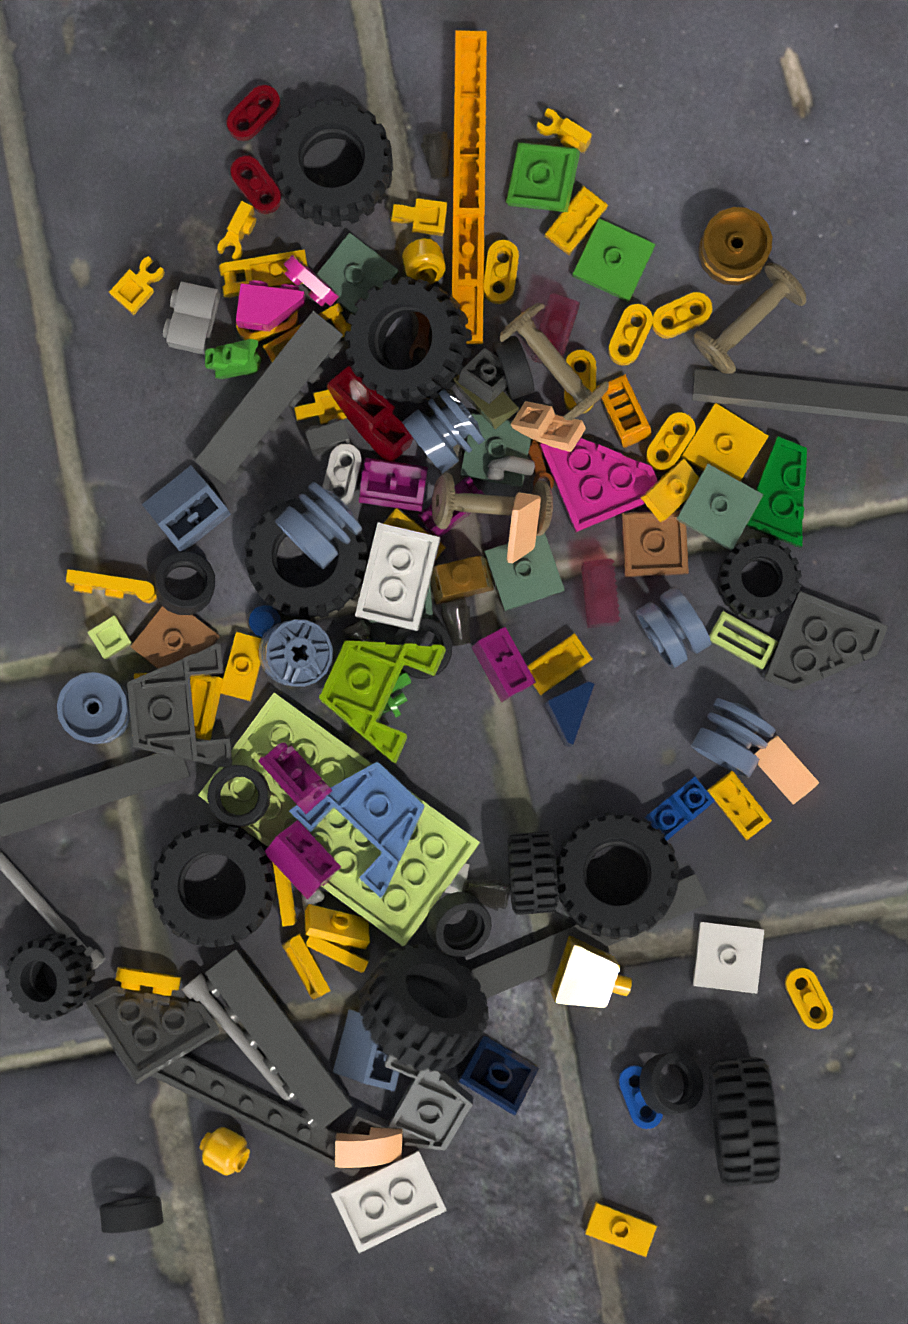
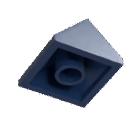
[545,681,595,747]
[459,1035,539,1116]

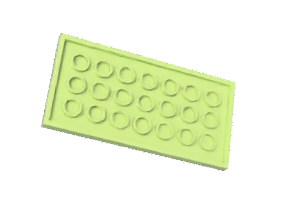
[198,693,480,946]

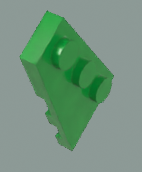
[746,436,807,548]

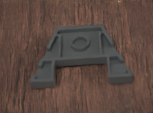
[127,644,232,768]
[345,1055,473,1151]

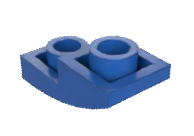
[644,777,715,840]

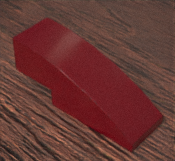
[327,366,414,462]

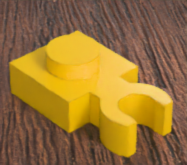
[109,256,165,315]

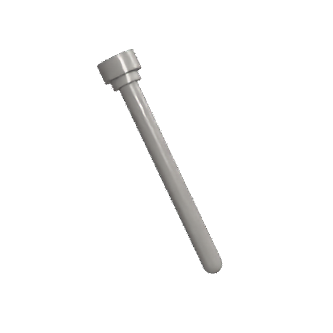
[0,852,106,969]
[182,973,290,1100]

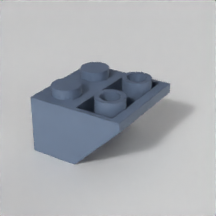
[142,465,231,552]
[333,1009,399,1091]

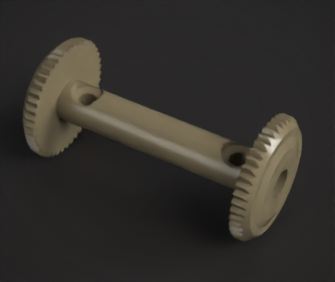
[694,263,806,374]
[500,303,609,420]
[432,473,553,536]

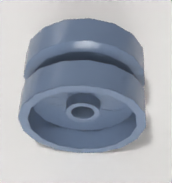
[636,586,712,669]
[57,672,131,744]

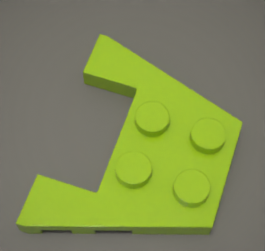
[319,641,446,763]

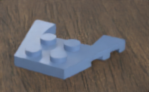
[289,762,425,898]

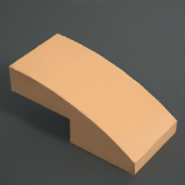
[511,401,586,452]
[335,1127,403,1168]

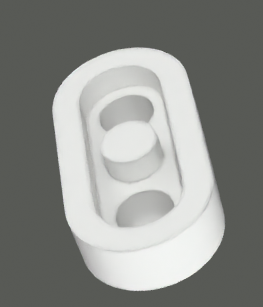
[322,444,362,505]

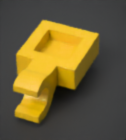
[536,109,592,153]
[391,198,447,236]
[217,201,257,261]
[294,390,347,425]

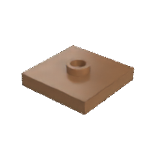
[622,511,689,577]
[130,606,220,669]

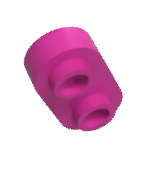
[284,255,339,306]

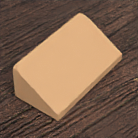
[507,492,541,563]
[754,735,819,805]

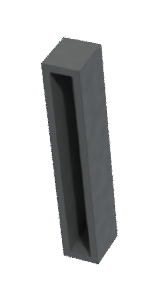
[195,311,344,485]
[205,949,354,1130]

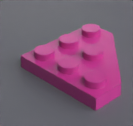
[539,437,658,533]

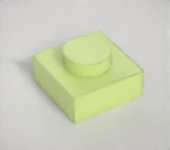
[87,615,132,660]

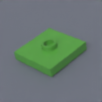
[506,143,580,212]
[572,218,656,302]

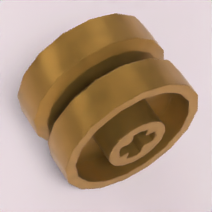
[699,207,773,285]

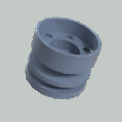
[402,388,485,474]
[275,482,362,569]
[259,620,332,687]
[691,698,776,778]

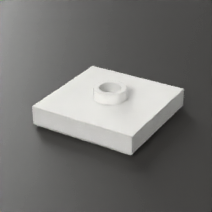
[693,922,764,994]

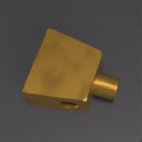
[431,556,494,604]

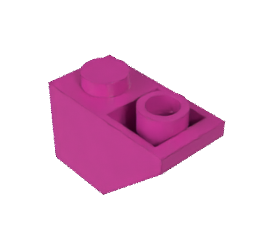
[236,280,306,332]

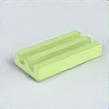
[709,611,778,670]

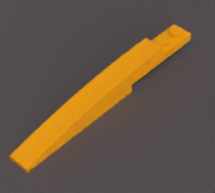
[452,31,487,344]

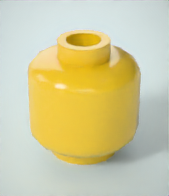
[402,239,446,284]
[200,1127,250,1176]

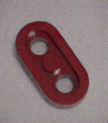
[227,85,281,141]
[231,156,281,214]

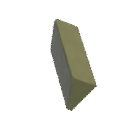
[453,375,519,429]

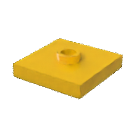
[681,403,769,481]

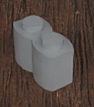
[163,282,220,355]

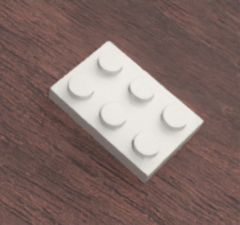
[355,523,440,631]
[331,1150,447,1253]

